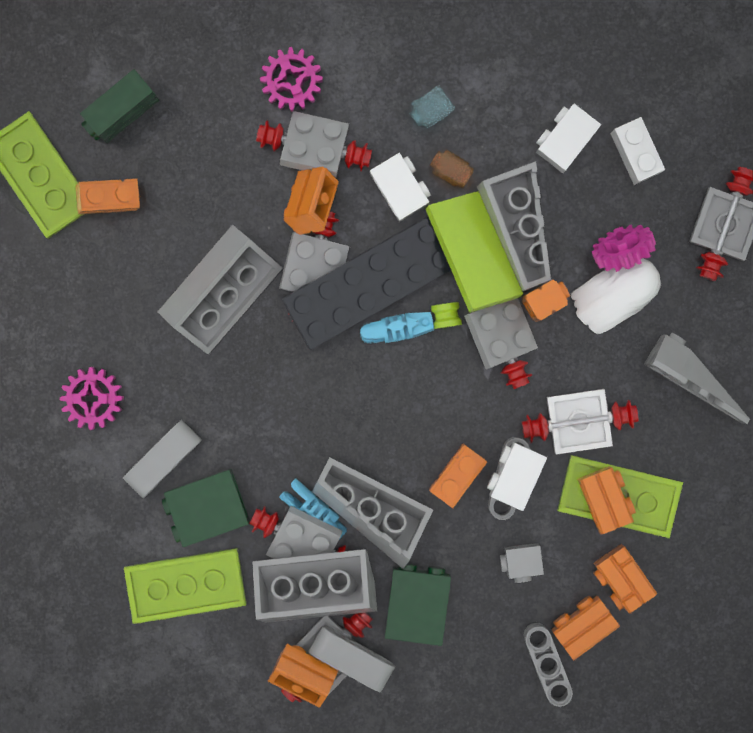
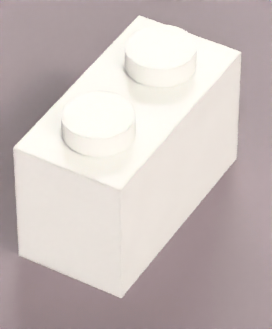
[536,104,601,173]
[610,117,665,185]
[370,153,431,222]
[487,442,547,511]

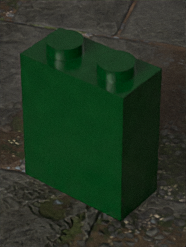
[80,69,159,143]
[162,468,250,547]
[385,563,451,646]

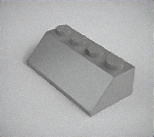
[158,225,282,354]
[252,549,377,623]

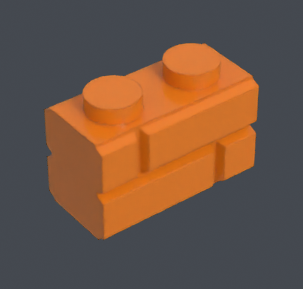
[284,166,339,235]
[76,179,140,214]
[522,280,570,322]
[429,444,487,508]
[578,466,636,534]
[593,544,657,613]
[551,596,620,661]
[268,644,339,708]

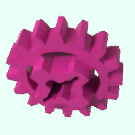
[260,47,323,112]
[592,225,656,272]
[60,367,124,430]

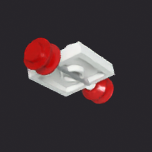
[521,389,639,454]

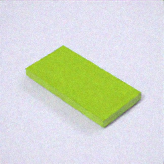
[0,111,84,239]
[425,191,523,313]
[557,455,683,538]
[124,548,247,624]

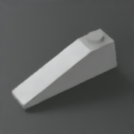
[644,333,750,424]

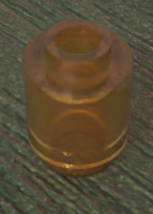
[429,149,474,189]

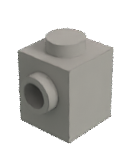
[500,543,544,583]

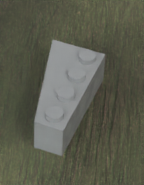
[477,162,551,292]
[312,457,433,568]

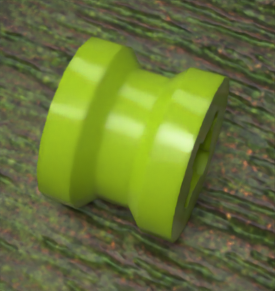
[431,302,462,329]

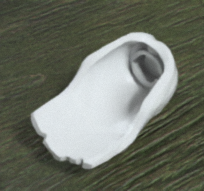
[571,258,661,334]

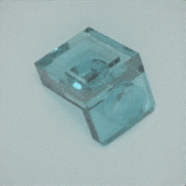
[409,85,456,130]

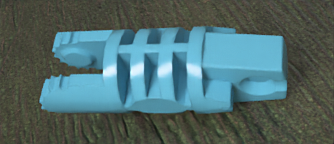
[360,312,434,344]
[279,479,347,540]

